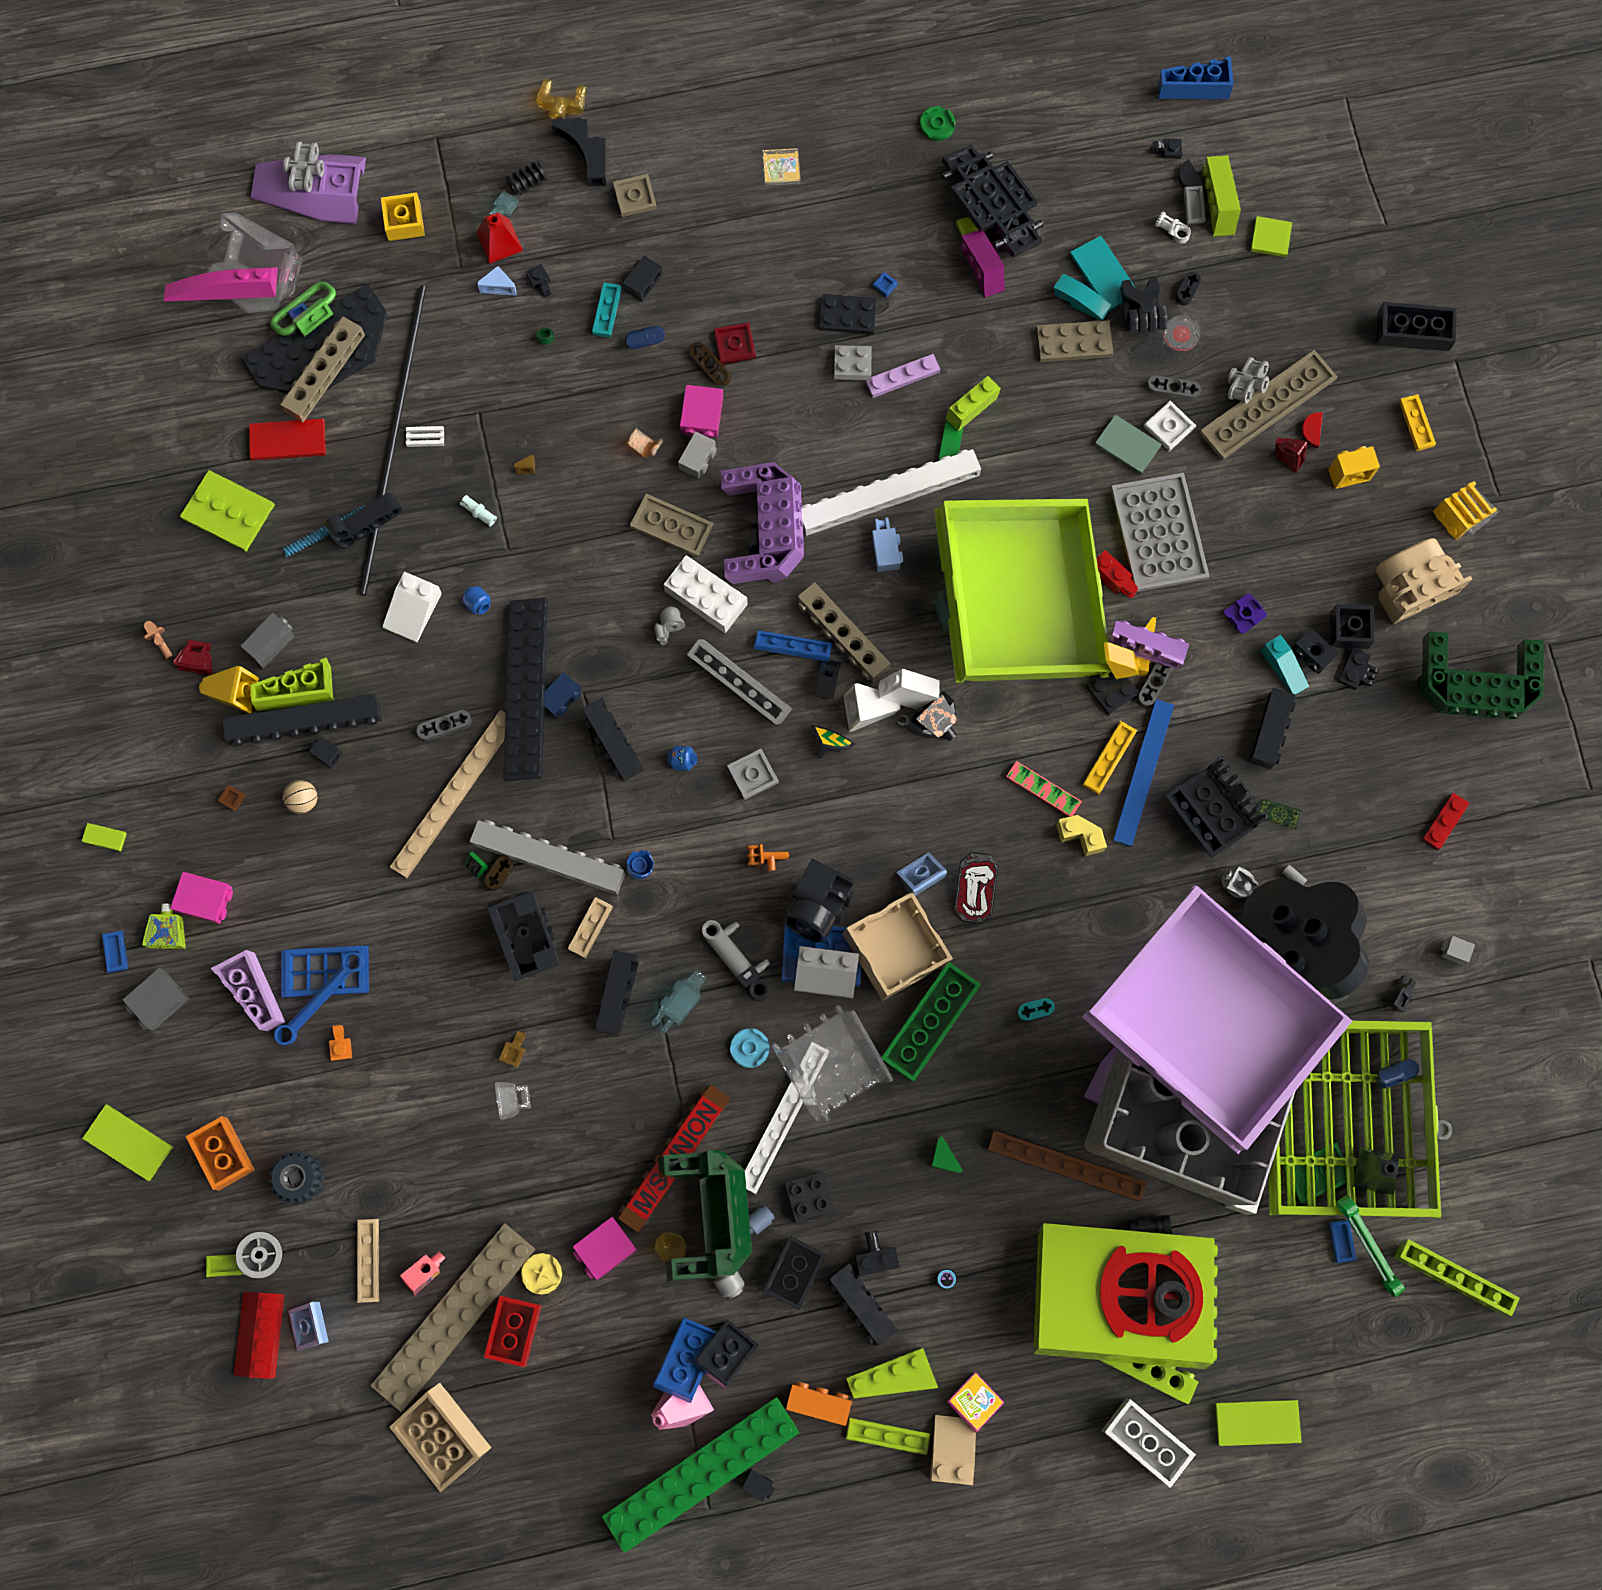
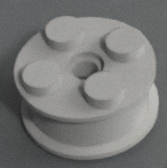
[236,1232,282,1278]

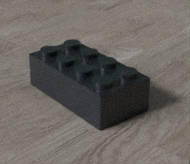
[1377,302,1457,351]

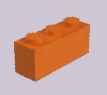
[786,1381,852,1426]

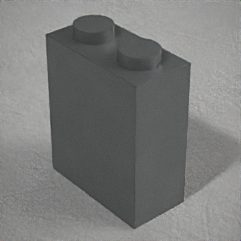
[241,613,295,669]
[123,968,190,1031]

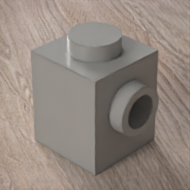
[1440,936,1475,965]

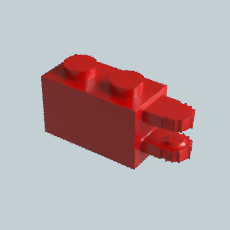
[1096,550,1139,599]

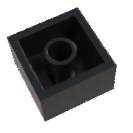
[1330,604,1375,649]

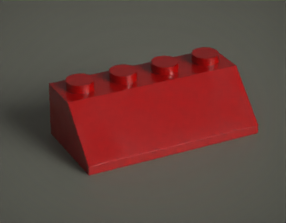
[234,1292,285,1379]

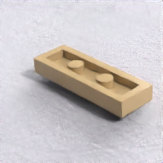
[568,897,613,959]

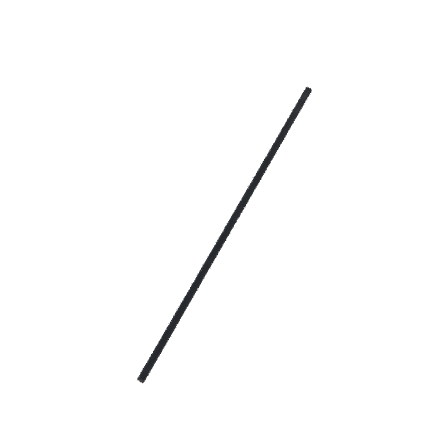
[359,285,426,596]

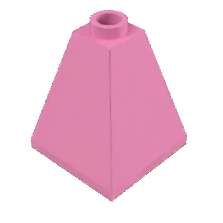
[651,1385,714,1430]

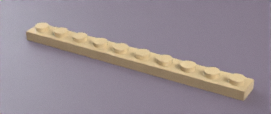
[390,710,505,878]

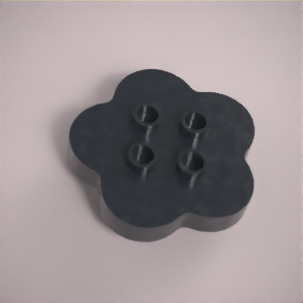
[1239,879,1369,1000]

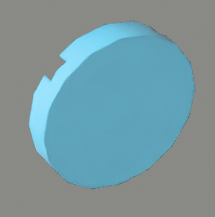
[730,1028,769,1068]

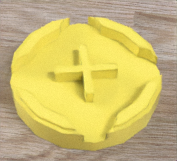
[521,1253,562,1295]

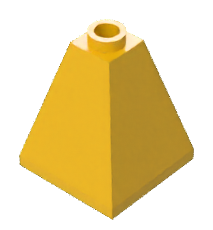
[199,666,259,714]

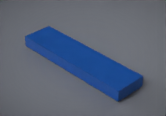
[754,630,832,662]

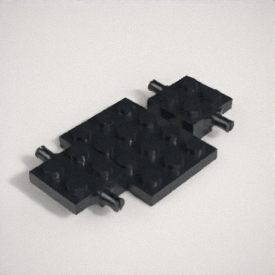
[941,144,1044,258]

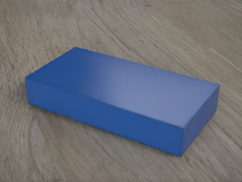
[102,931,128,973]
[1328,1220,1357,1263]

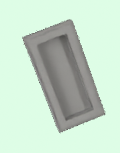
[1183,186,1206,225]

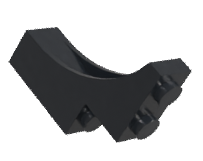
[552,118,607,186]

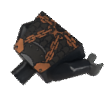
[897,683,957,741]

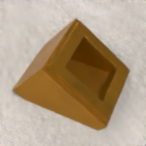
[514,455,535,474]

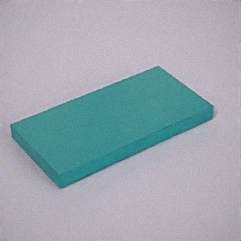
[1070,236,1136,312]

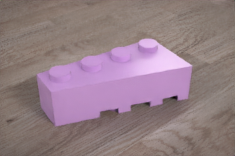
[211,950,285,1031]

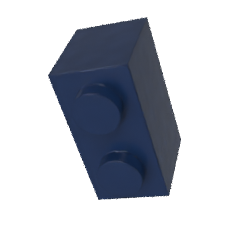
[545,672,582,719]

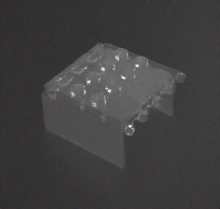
[772,1005,894,1122]

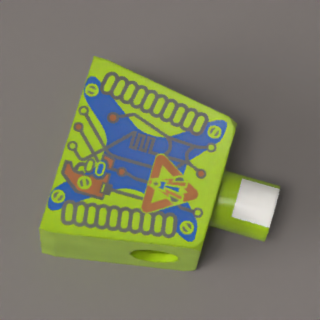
[143,904,186,949]

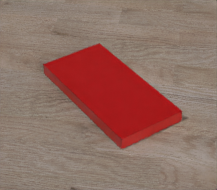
[249,419,326,461]

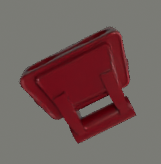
[1275,437,1307,473]
[173,640,213,676]

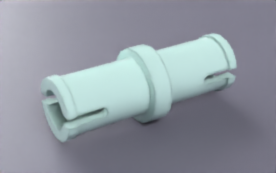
[460,495,497,527]

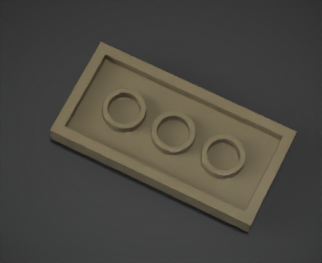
[1036,320,1113,362]
[630,494,714,557]

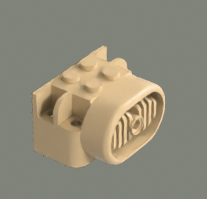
[1376,538,1472,624]

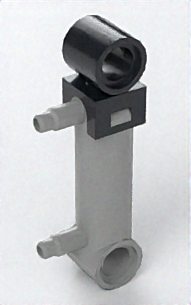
[702,920,770,1002]

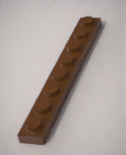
[987,1131,1147,1202]

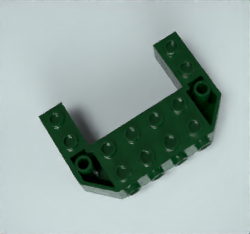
[1417,631,1544,719]
[658,1150,752,1282]

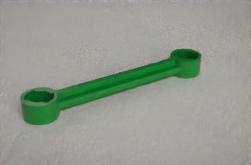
[1336,1195,1405,1298]

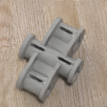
[283,142,324,192]
[1228,357,1269,404]

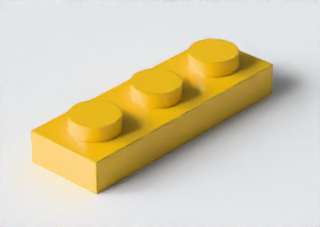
[1399,394,1436,451]

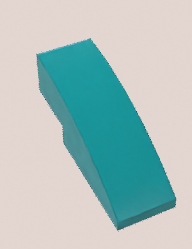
[1054,274,1111,321]

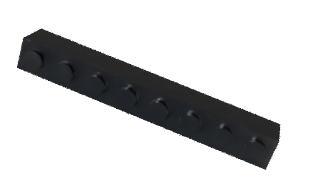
[223,694,382,747]

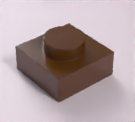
[218,785,246,812]

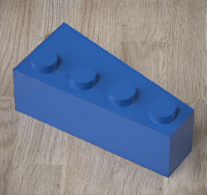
[1157,56,1233,99]

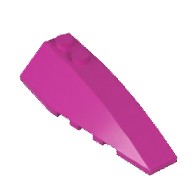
[164,267,278,301]

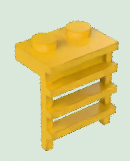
[1433,481,1497,540]

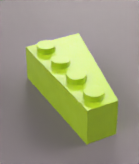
[1202,155,1241,237]
[251,658,333,711]
[846,1348,938,1398]

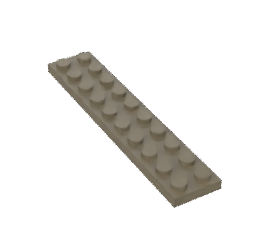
[371,1223,536,1413]

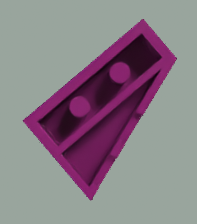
[960,230,1005,297]

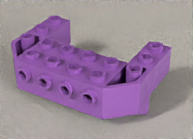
[721,462,804,584]

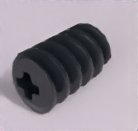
[506,161,547,196]

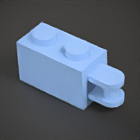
[872,517,903,572]

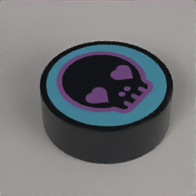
[936,1269,957,1289]

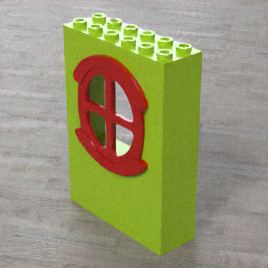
[1033,1223,1218,1369]

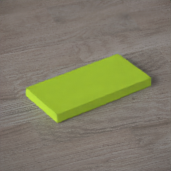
[82,1104,173,1181]
[1215,1400,1302,1446]

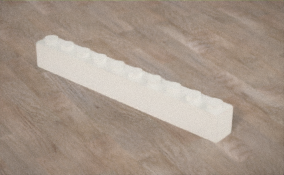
[802,449,981,536]

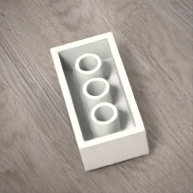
[664,555,747,633]
[1101,1398,1196,1488]

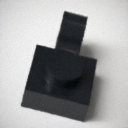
[1150,139,1183,159]
[526,264,552,297]
[1388,975,1416,1013]

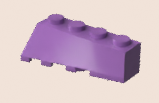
[1108,620,1189,670]

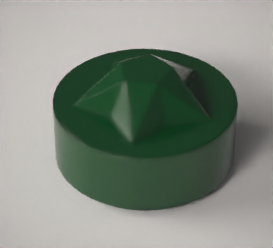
[535,328,554,345]

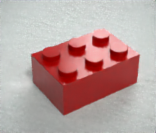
[484,1296,542,1367]

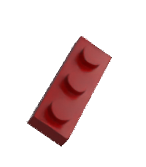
[1422,792,1470,851]

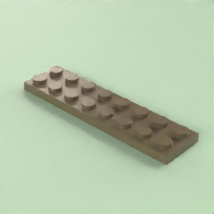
[1200,350,1338,461]

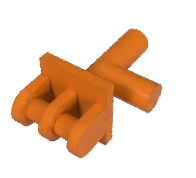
[747,844,789,872]

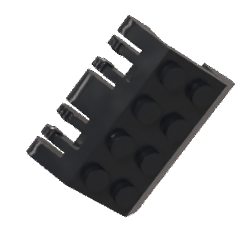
[1165,756,1269,858]

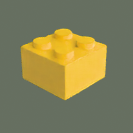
[381,193,425,241]
[1328,446,1380,489]

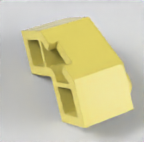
[1056,815,1107,856]

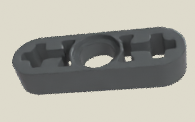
[1147,375,1201,400]
[1137,663,1173,708]
[417,710,472,741]

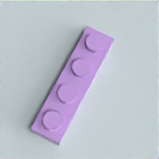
[866,354,940,398]

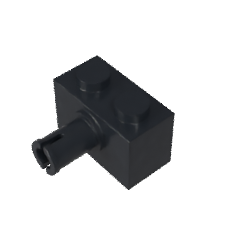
[855,1230,900,1276]

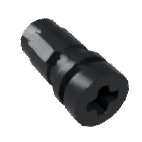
[1128,1214,1172,1234]

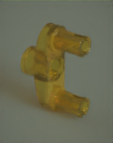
[535,79,587,119]

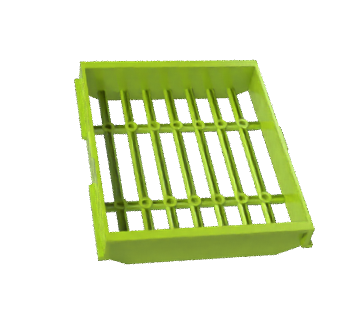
[1268,1021,1441,1218]

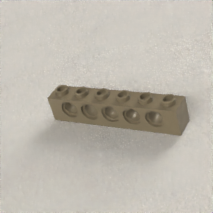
[281,317,365,423]
[797,582,891,683]

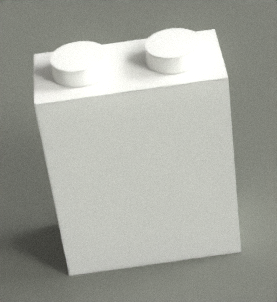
[879,669,939,709]

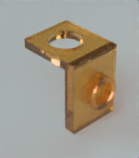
[626,429,662,458]

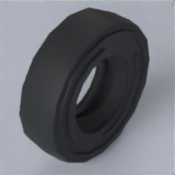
[1153,1281,1191,1319]

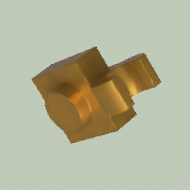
[499,1031,527,1068]

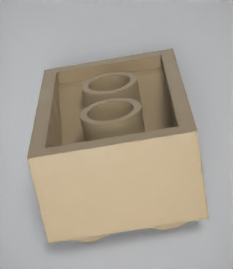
[930,1415,976,1485]

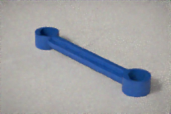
[274,952,365,1045]

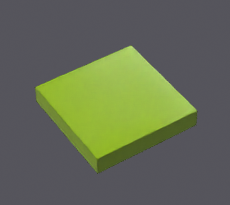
[1251,216,1292,258]

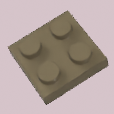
[613,174,657,217]

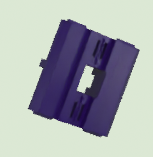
[1224,593,1267,635]

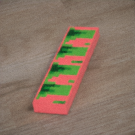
[1006,761,1082,817]

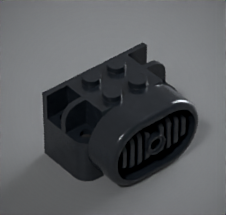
[784,858,855,943]
[487,891,560,981]

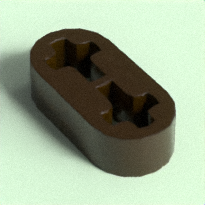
[485,856,514,891]

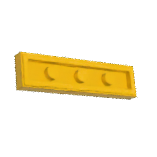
[1082,721,1137,795]

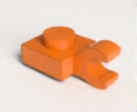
[329,1025,352,1061]

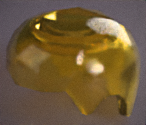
[654,1232,687,1263]

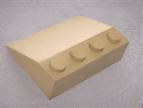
[390,1383,491,1492]

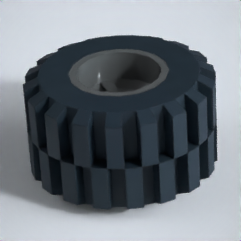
[268,1152,325,1203]

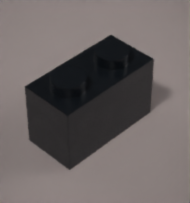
[623,255,663,302]

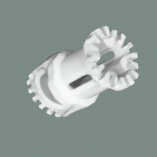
[1155,211,1191,244]

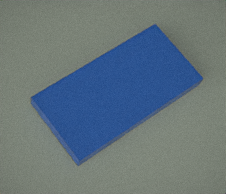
[653,1317,717,1403]

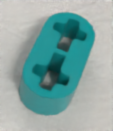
[1017,998,1055,1022]

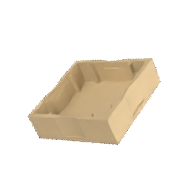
[843,892,953,1001]

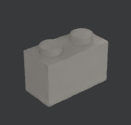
[678,431,717,479]

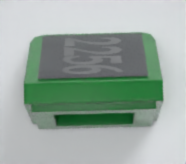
[465,852,488,878]

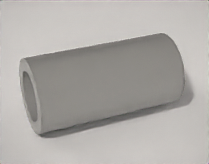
[1282,865,1307,885]

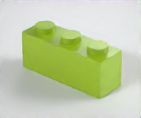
[946,376,1001,431]

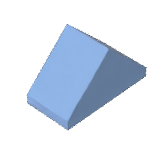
[478,266,517,295]

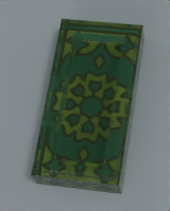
[1259,799,1301,829]

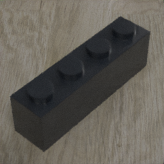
[1249,687,1296,769]

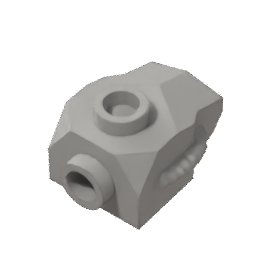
[1222,865,1259,899]

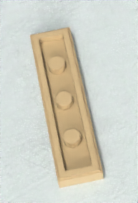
[357,1219,379,1303]

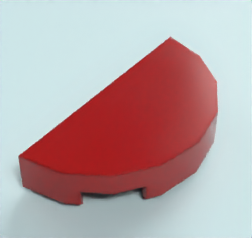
[1301,412,1323,448]

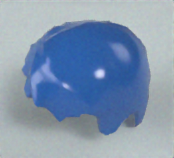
[625,850,654,880]

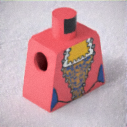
[400,1251,446,1296]

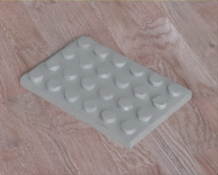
[1111,473,1210,592]

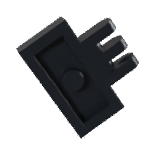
[1338,648,1379,690]

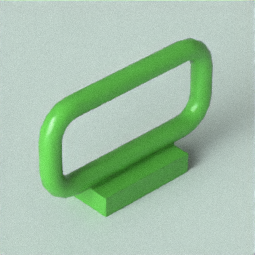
[270,282,336,336]

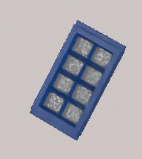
[282,946,369,998]

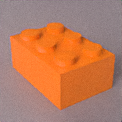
[186,1116,255,1191]

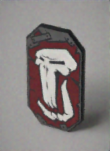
[954,852,999,923]

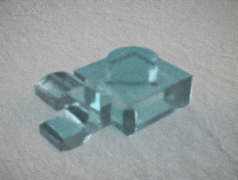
[490,190,519,216]

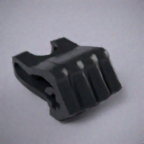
[1120,277,1167,333]

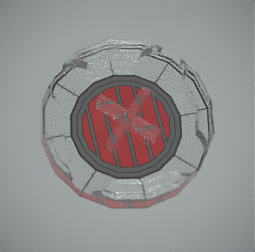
[1164,315,1201,351]

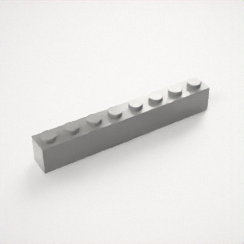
[470,820,625,895]

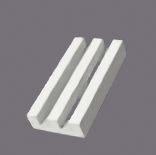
[406,426,444,447]

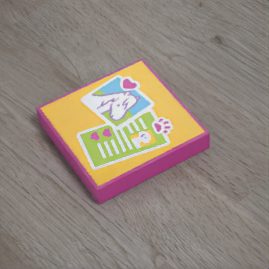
[947,1372,1004,1433]

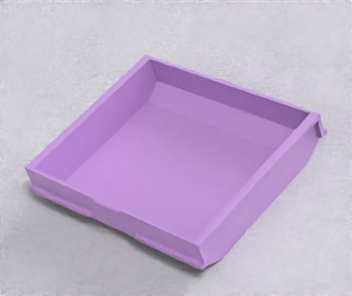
[1082,886,1352,1154]

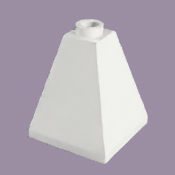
[843,684,901,732]

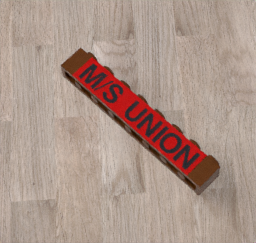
[618,1084,731,1233]

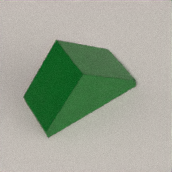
[931,1136,963,1174]

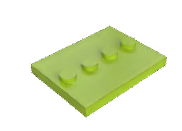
[180,470,275,552]

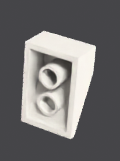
[383,572,442,643]

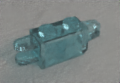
[651,970,706,1034]

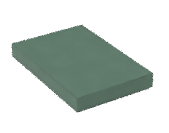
[1095,415,1162,475]

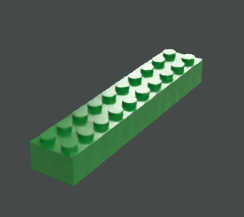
[602,1396,800,1553]

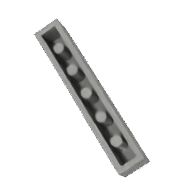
[687,639,792,725]

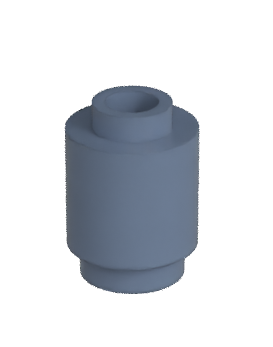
[749,1205,775,1235]

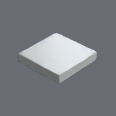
[1143,401,1196,451]

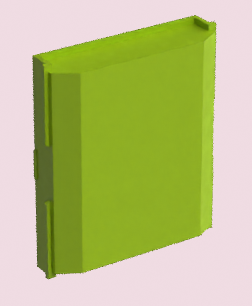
[934,499,1112,683]

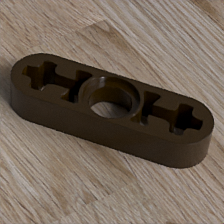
[689,342,731,386]

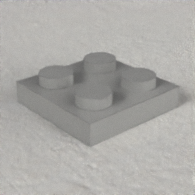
[834,345,872,380]
[727,749,779,800]

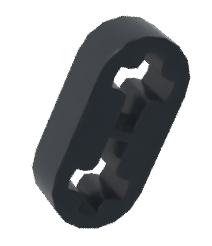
[1176,272,1201,305]

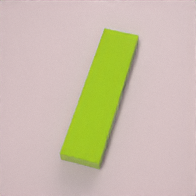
[846,1418,930,1455]

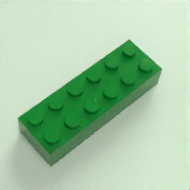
[880,962,981,1083]

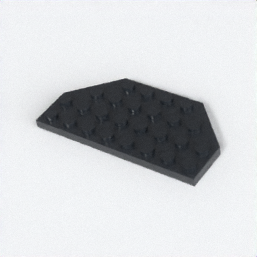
[242,284,388,394]

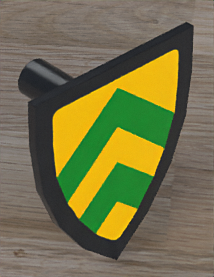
[811,725,855,758]

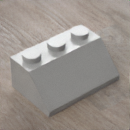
[794,946,859,999]

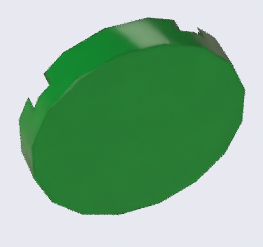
[920,106,955,141]

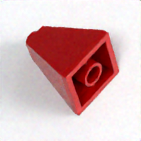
[476,212,523,264]

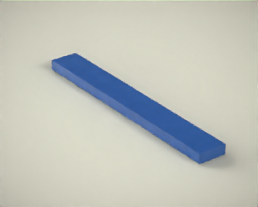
[1113,699,1174,847]

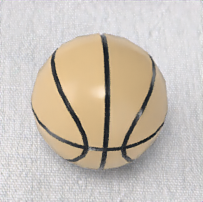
[282,780,318,814]

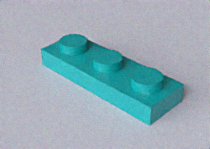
[592,282,622,338]

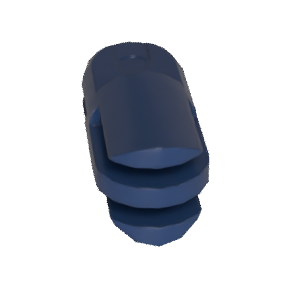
[625,326,665,349]
[1376,1059,1419,1088]

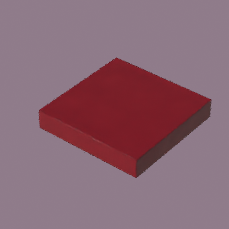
[714,322,756,364]

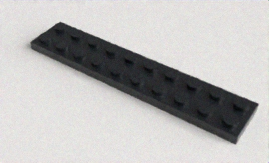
[503,597,548,782]

